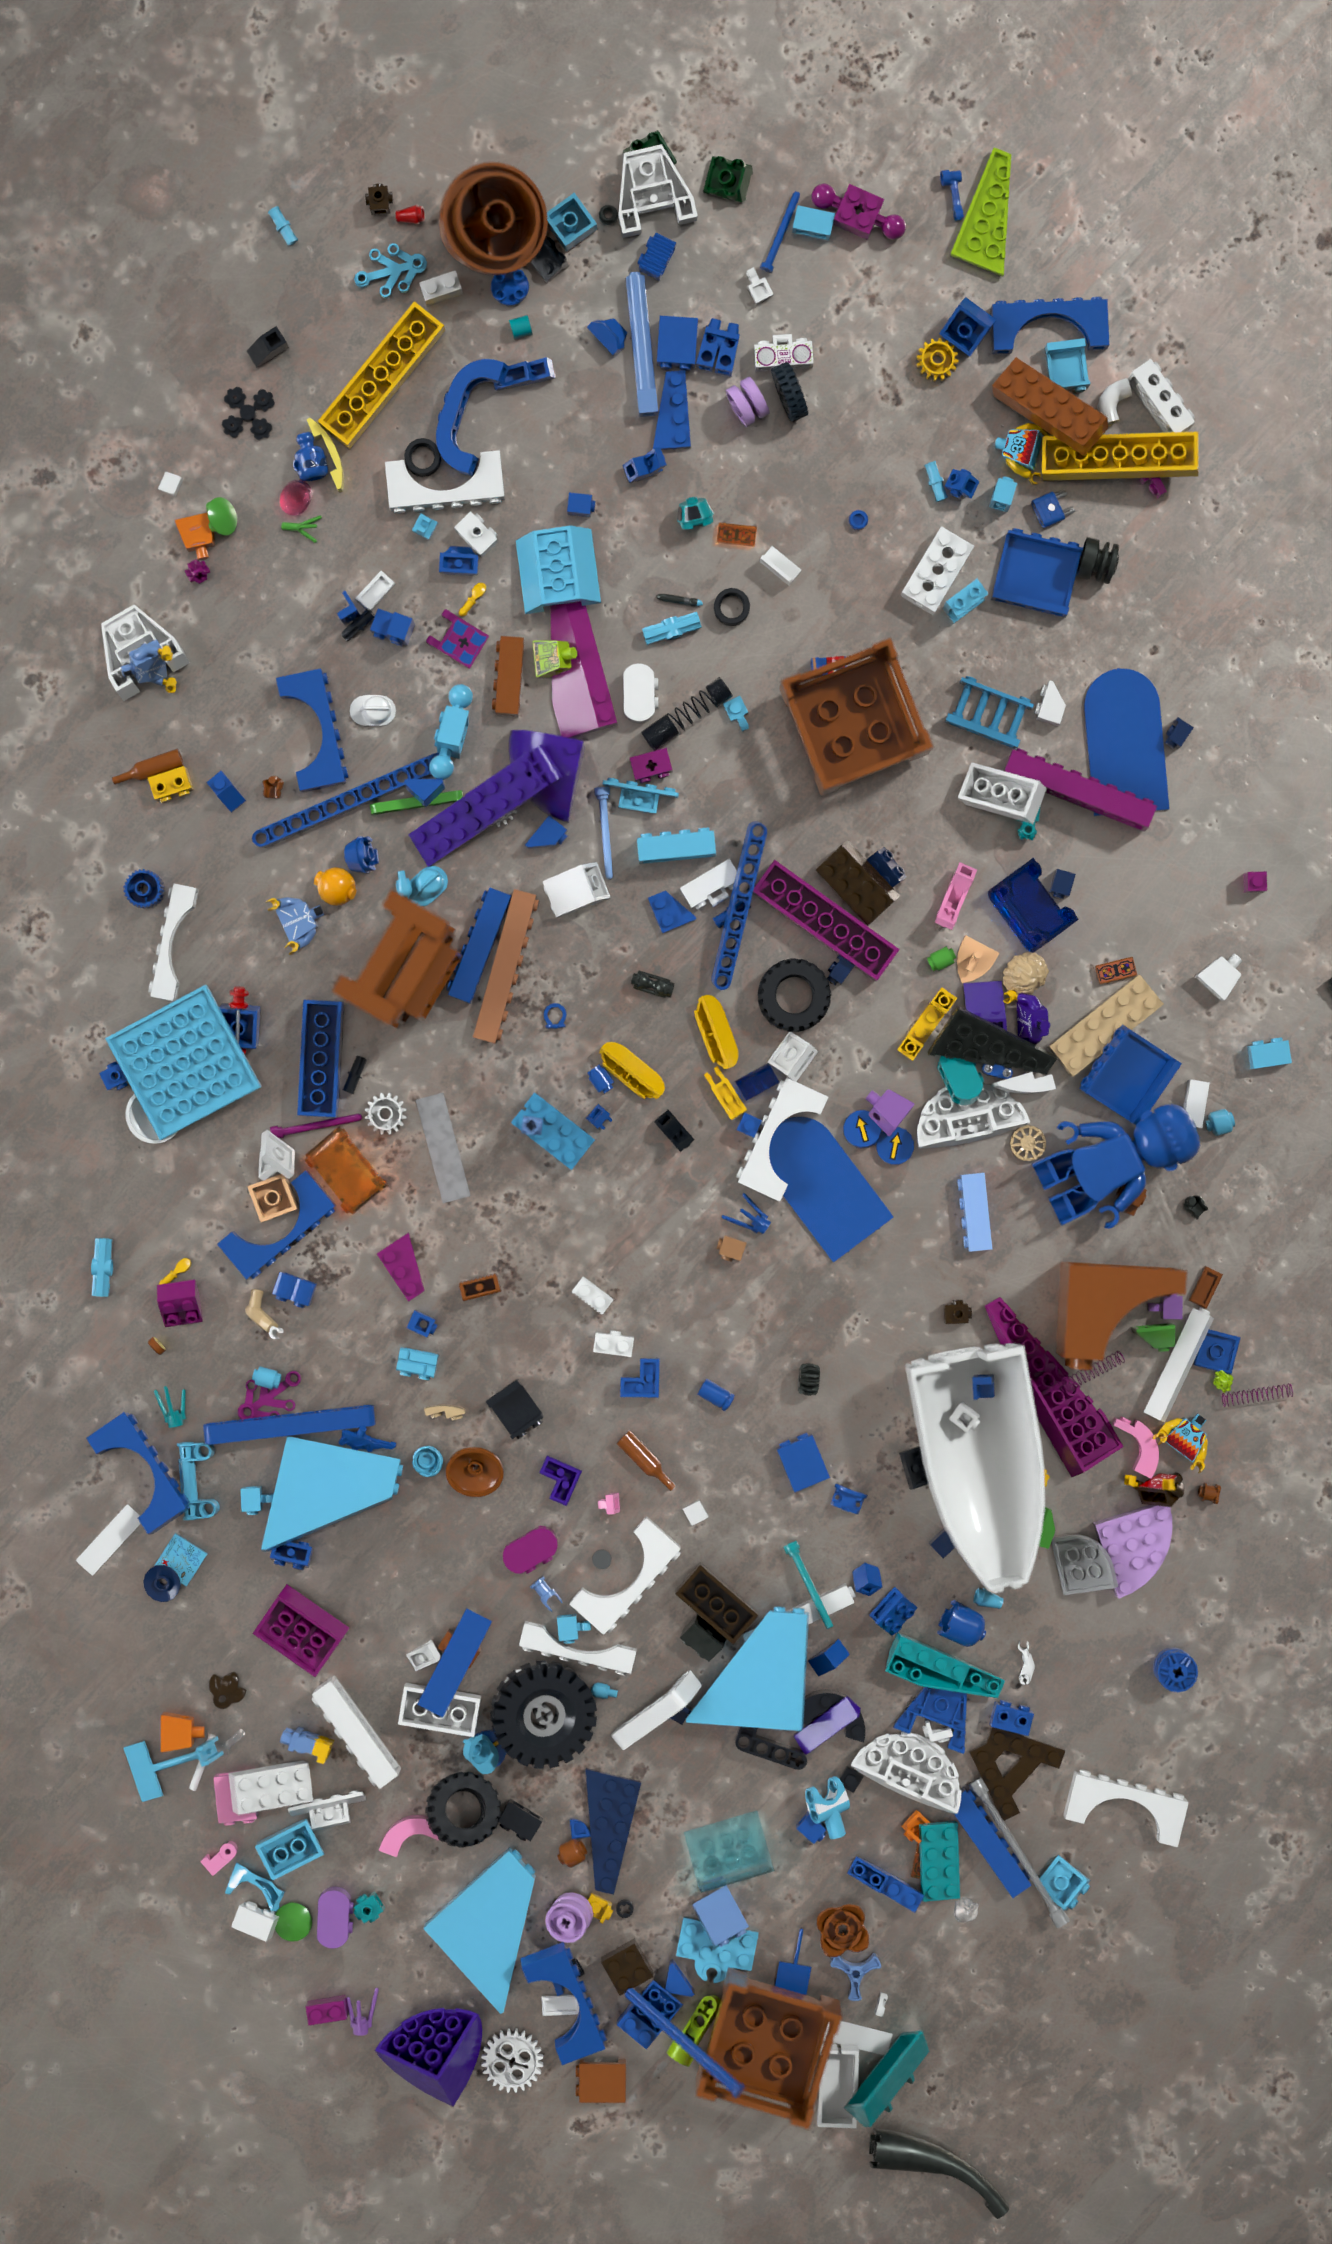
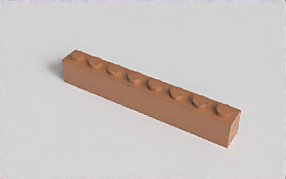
[473,889,539,1044]

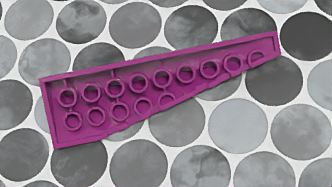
[550,601,618,738]
[985,1297,1124,1477]

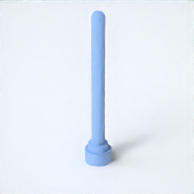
[594,787,613,879]

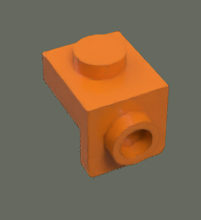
[901,1810,930,1843]

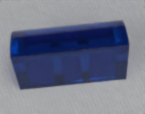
[735,1063,780,1101]

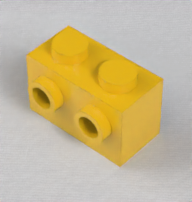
[148,766,194,803]

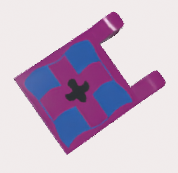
[426,609,489,669]

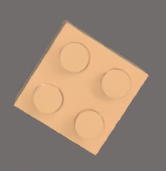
[247,1174,299,1222]

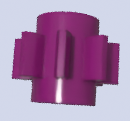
[185,559,210,584]

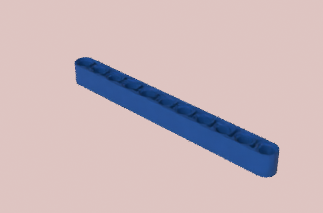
[252,753,439,848]

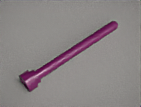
[270,1114,362,1139]

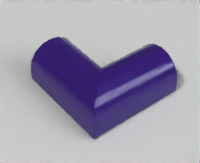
[539,1455,582,1506]

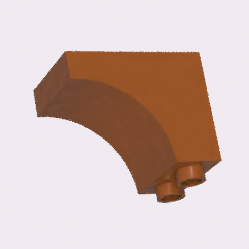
[1056,1262,1187,1370]

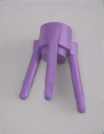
[346,1988,379,2036]

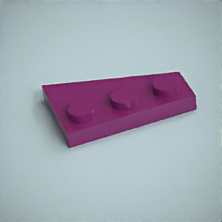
[377,1232,425,1302]

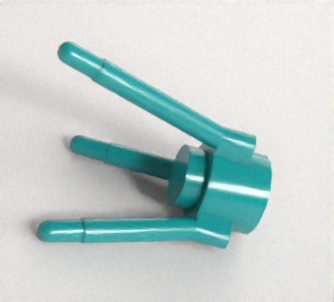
[154,1386,186,1428]

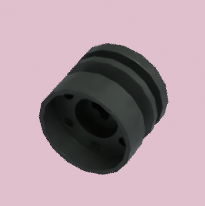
[1077,537,1119,584]

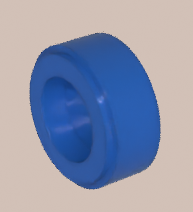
[849,510,868,530]

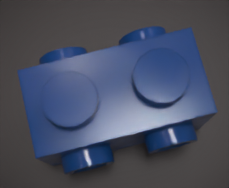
[270,1541,313,1570]

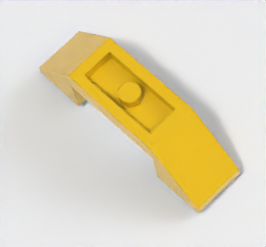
[897,987,957,1061]

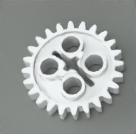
[481,2028,543,2093]

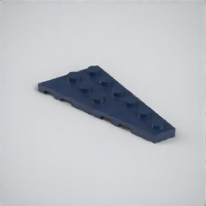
[585,1768,641,1895]

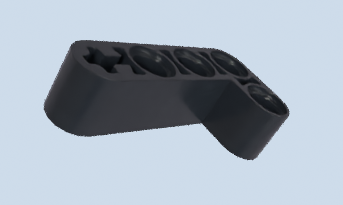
[735,1726,807,1770]

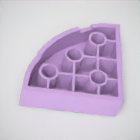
[1093,1505,1172,1599]

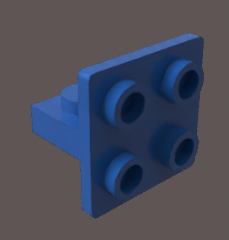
[869,1587,918,1636]

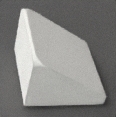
[158,472,183,497]
[683,1500,709,1526]

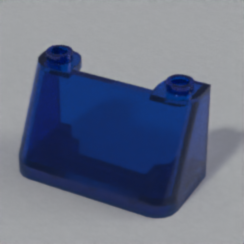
[988,858,1079,952]

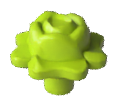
[1214,1370,1233,1393]

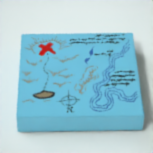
[154,1533,208,1587]

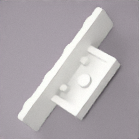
[288,1790,366,1831]

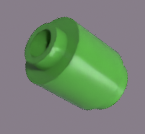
[927,946,956,972]

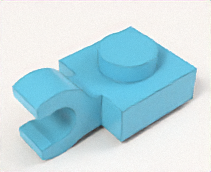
[723,696,749,732]

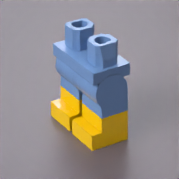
[280,1727,334,1764]

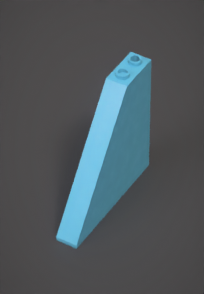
[261,1436,403,1552]
[686,1607,809,1731]
[423,1847,536,2014]

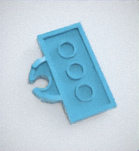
[676,1917,759,1983]

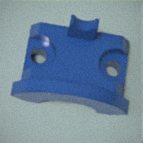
[830,1484,868,1514]

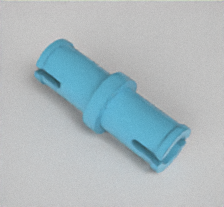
[268,206,298,246]
[924,461,948,502]

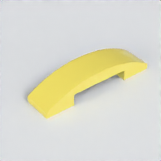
[306,418,344,493]

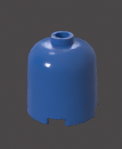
[937,1600,986,1647]

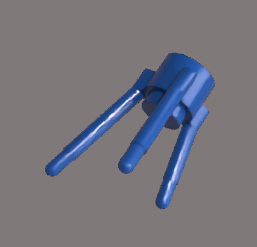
[722,1193,771,1234]

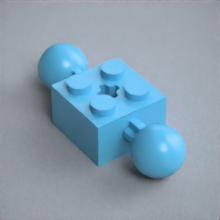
[429,684,473,780]

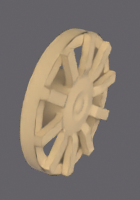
[1010,1125,1046,1161]

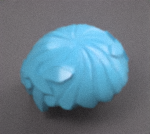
[412,1446,443,1477]

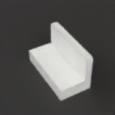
[760,546,802,586]

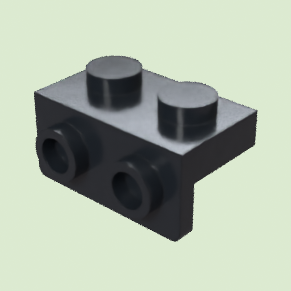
[530,236,569,282]
[899,1446,928,1490]

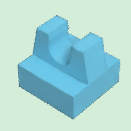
[412,514,438,540]

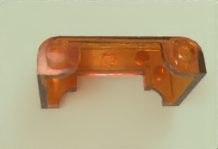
[305,1126,389,1215]

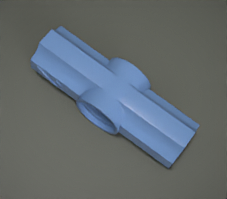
[521,1116,543,1136]

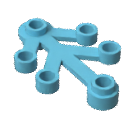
[354,243,427,298]

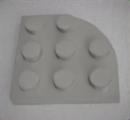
[1051,1535,1118,1595]

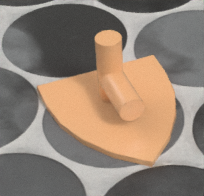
[957,935,999,983]

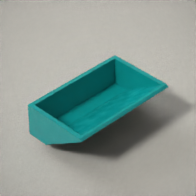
[844,2030,930,2127]

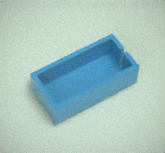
[511,1092,595,1170]

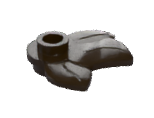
[209,1672,246,1709]

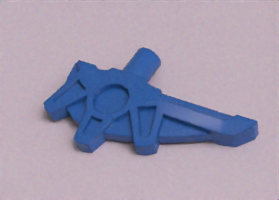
[338,1426,396,1452]

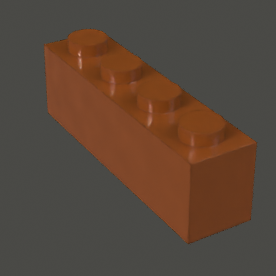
[492,636,524,717]

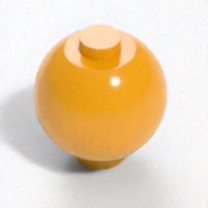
[314,867,357,906]

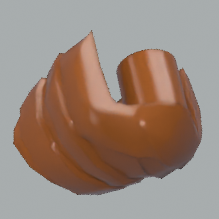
[262,775,284,798]

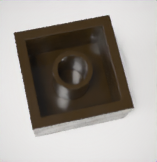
[601,1938,654,1996]

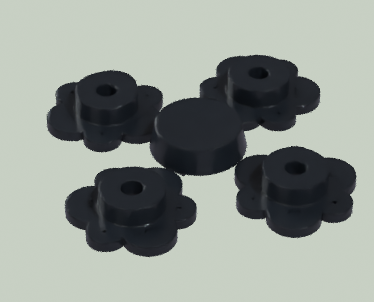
[222,387,275,440]

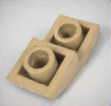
[424,1405,466,1421]

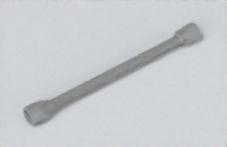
[968,1777,1070,1929]

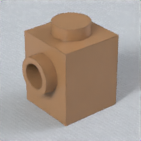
[716,1235,747,1262]

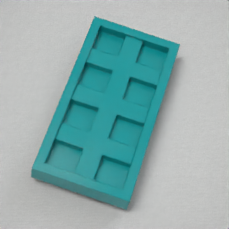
[919,1821,960,1902]

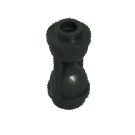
[631,970,675,998]

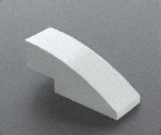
[991,1072,1056,1094]

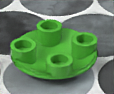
[206,497,237,535]
[275,1902,312,1941]

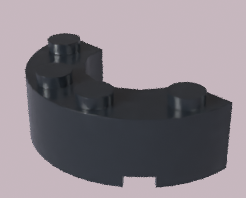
[804,1689,865,1743]

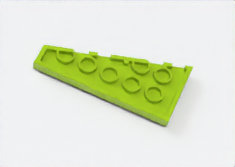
[950,147,1011,277]

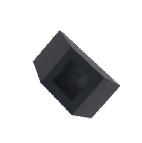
[247,326,289,368]

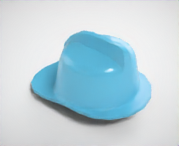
[407,866,448,907]
[463,1734,499,1774]

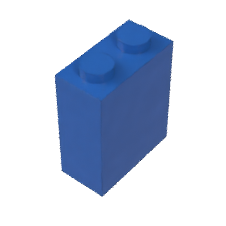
[657,316,698,371]
[777,1432,830,1492]

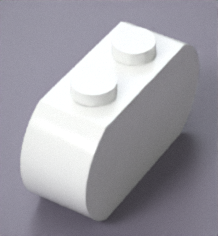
[623,664,659,723]

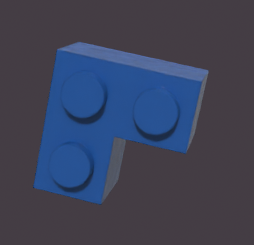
[370,608,415,647]

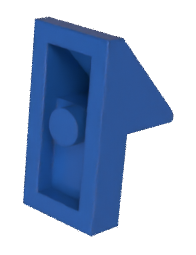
[206,771,246,813]

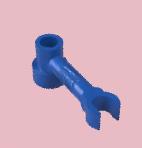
[940,170,964,221]

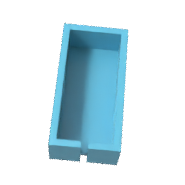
[637,828,716,864]

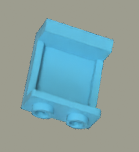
[1045,338,1090,392]
[943,579,988,623]

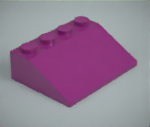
[252,1584,349,1677]

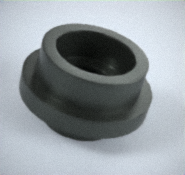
[599,205,618,225]

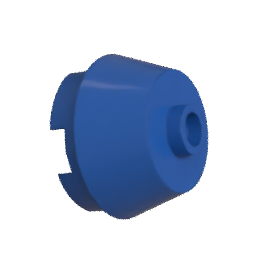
[344,836,379,874]

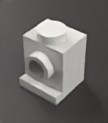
[949,1401,980,1433]

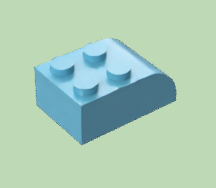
[255,1819,324,1881]

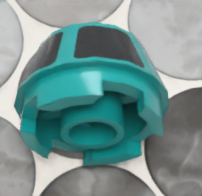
[677,497,714,529]

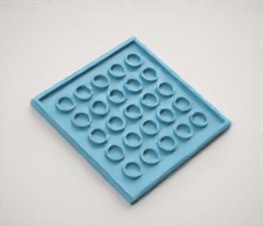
[105,984,262,1140]

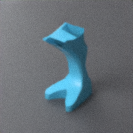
[225,1862,285,1911]

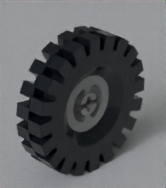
[490,1660,597,1769]

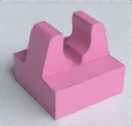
[598,1493,620,1514]

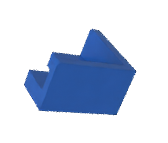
[620,1358,659,1398]

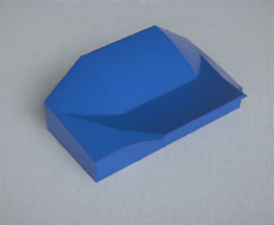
[587,318,628,355]
[439,546,479,576]

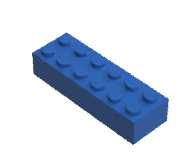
[297,1000,344,1117]

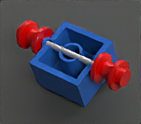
[219,986,260,1054]

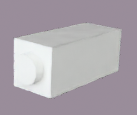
[1183,1079,1210,1128]

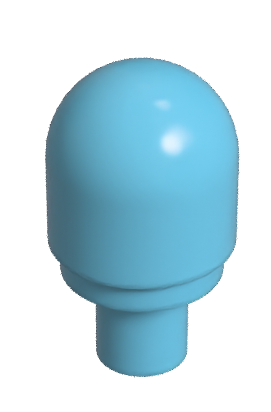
[396,871,412,898]
[591,1683,618,1699]

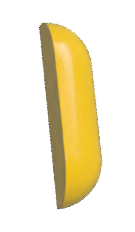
[694,995,738,1069]
[599,1042,665,1099]

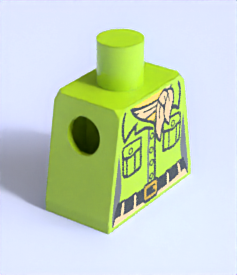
[532,640,577,678]

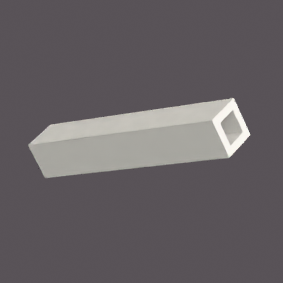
[1144,1307,1214,1422]
[742,1583,856,1642]

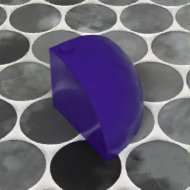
[508,730,585,823]
[375,2008,482,2107]

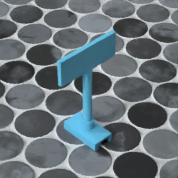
[123,1736,224,1802]

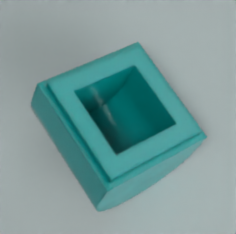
[509,315,533,340]

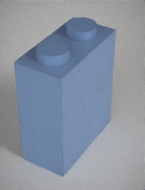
[692,1885,749,1947]

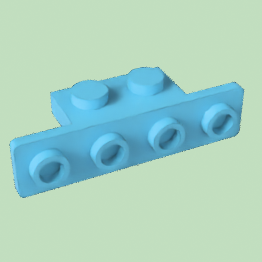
[603,778,679,814]

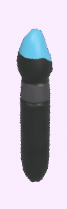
[656,594,703,607]

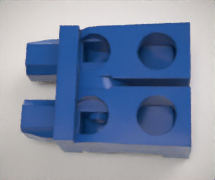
[696,318,740,377]

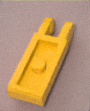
[704,1066,747,1120]

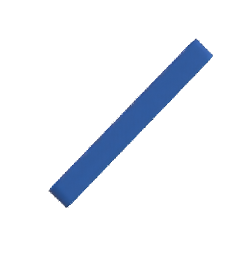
[711,821,767,990]
[203,1405,376,1445]

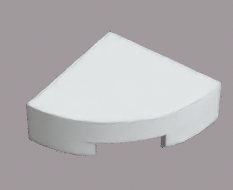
[874,1992,888,2017]

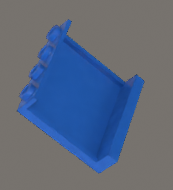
[991,528,1083,618]
[1079,1024,1182,1126]

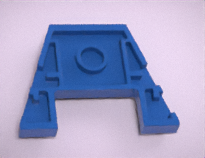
[893,1687,967,1754]

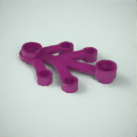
[237,1368,302,1419]

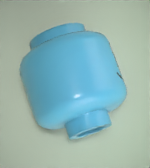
[1205,1109,1235,1136]

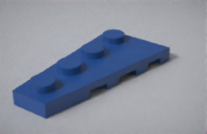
[653,370,691,450]

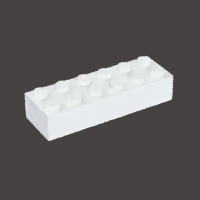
[312,1675,401,1789]

